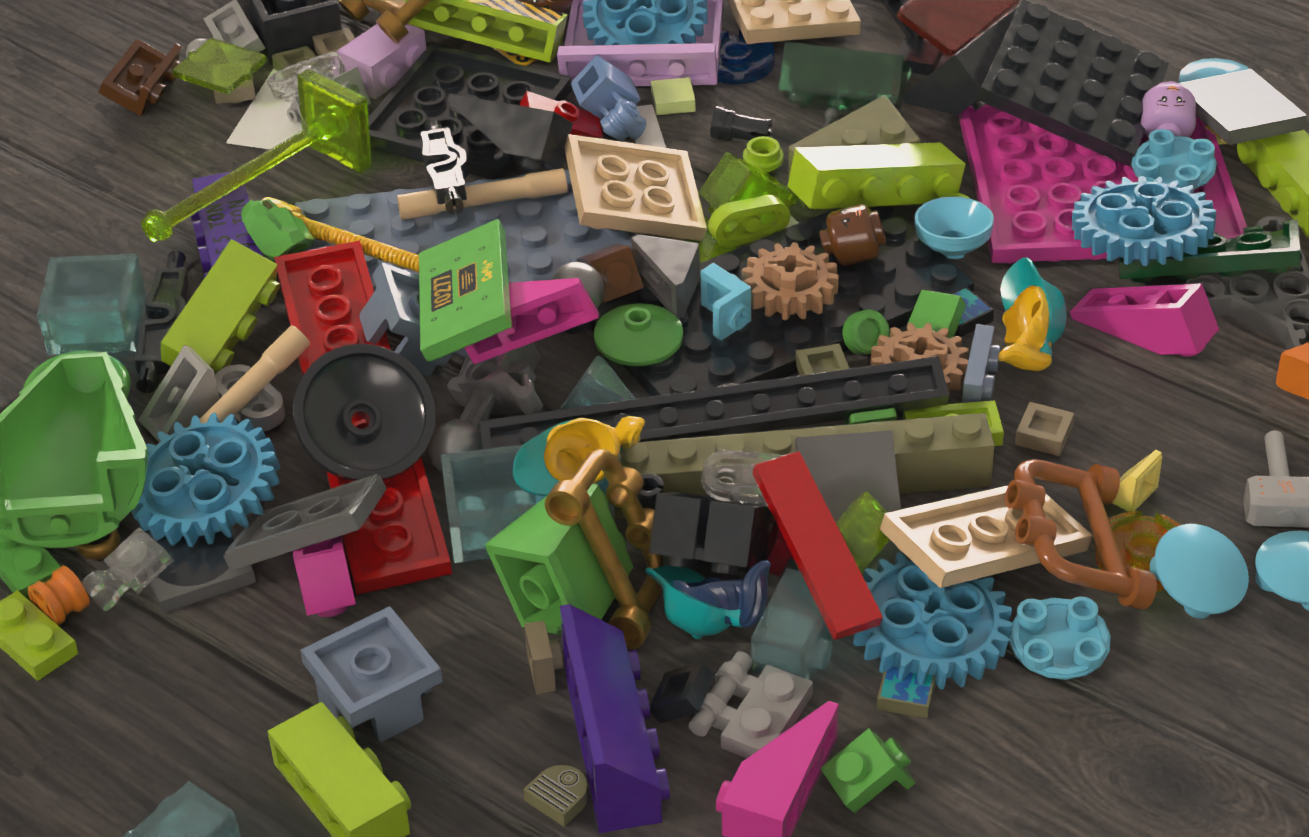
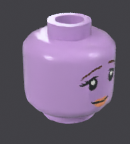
[1141,81,1196,138]

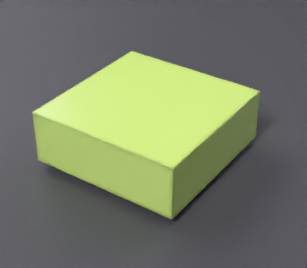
[651,77,696,115]

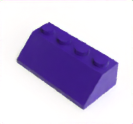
[560,604,670,833]

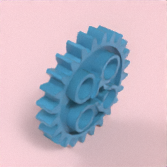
[582,0,708,45]
[1072,176,1216,266]
[131,413,281,547]
[853,552,1013,689]

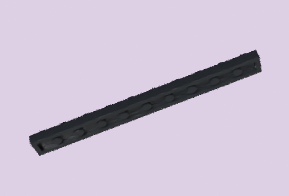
[479,356,949,471]

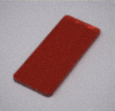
[897,0,1019,56]

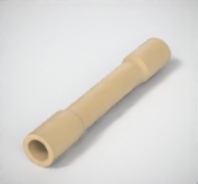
[397,168,568,220]
[199,325,311,424]

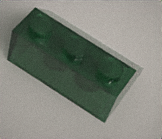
[778,42,911,110]

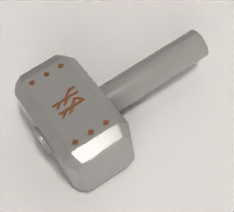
[1243,431,1309,528]

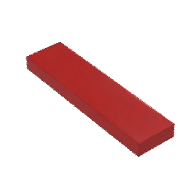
[752,451,883,640]

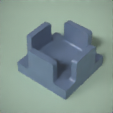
[359,262,468,376]
[300,606,443,742]

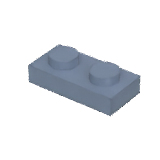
[962,324,1001,403]

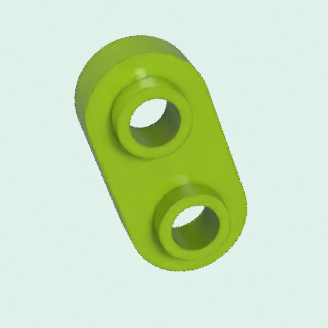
[708,195,790,247]

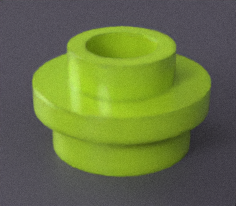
[743,136,784,173]

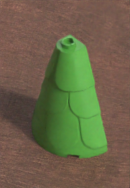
[0,352,148,548]

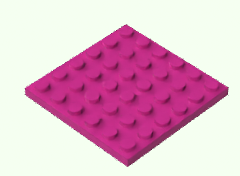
[958,104,1247,264]

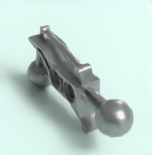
[428,262,605,478]

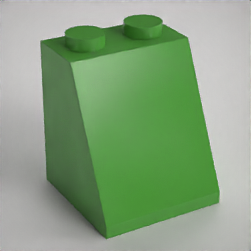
[484,484,633,636]

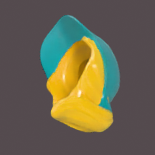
[998,257,1067,372]
[513,416,645,496]

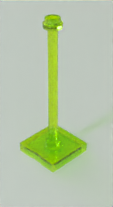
[141,69,372,242]

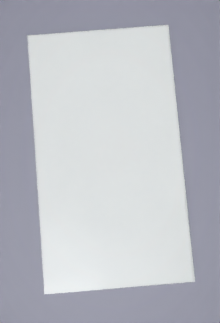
[226,69,334,153]

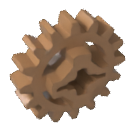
[742,242,838,320]
[871,323,969,398]

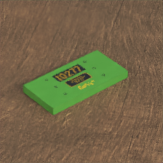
[419,219,512,362]

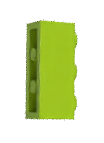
[161,239,280,374]
[267,702,411,837]

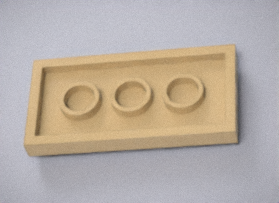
[880,486,1093,588]

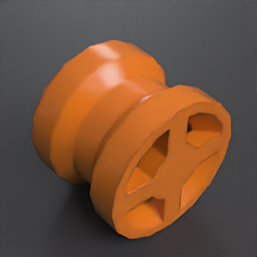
[28,565,90,626]

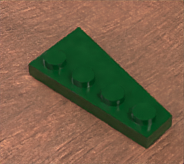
[1119,219,1301,283]

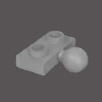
[186,0,265,66]

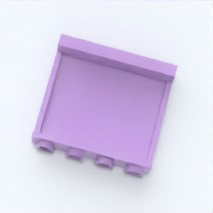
[557,0,724,86]

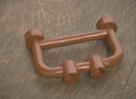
[1005,459,1157,610]

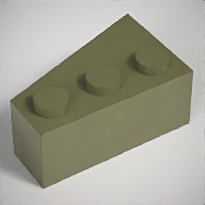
[788,95,920,210]

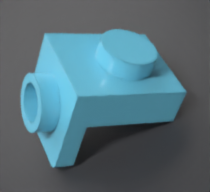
[701,263,751,340]

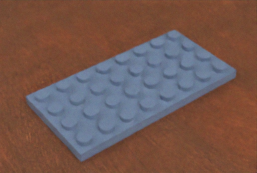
[295,170,638,292]

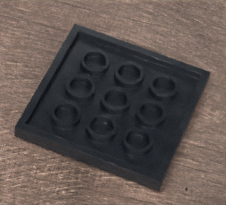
[976,0,1169,166]
[356,43,572,179]

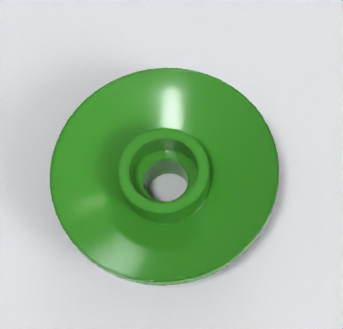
[594,303,683,366]

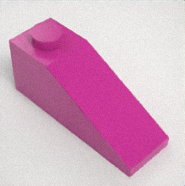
[464,278,599,364]
[1070,284,1219,357]
[293,535,356,617]
[716,701,839,837]

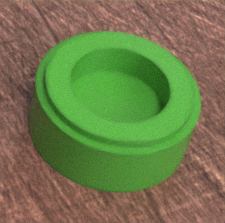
[843,309,890,356]

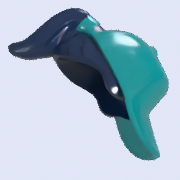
[645,560,771,639]

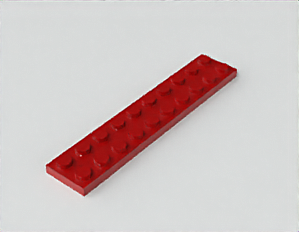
[274,240,452,595]

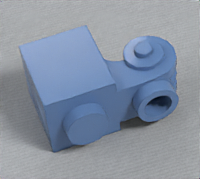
[571,55,647,141]

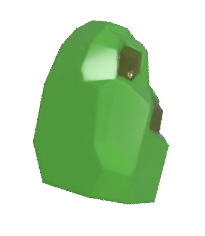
[241,199,314,263]

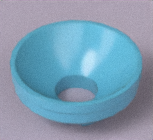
[915,197,994,259]

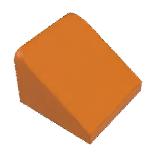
[1276,342,1309,400]

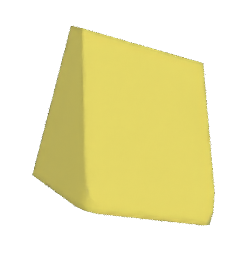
[1112,450,1162,513]

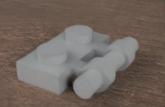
[688,651,813,758]

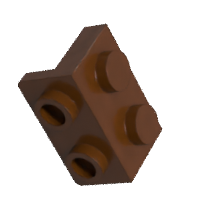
[98,38,183,116]

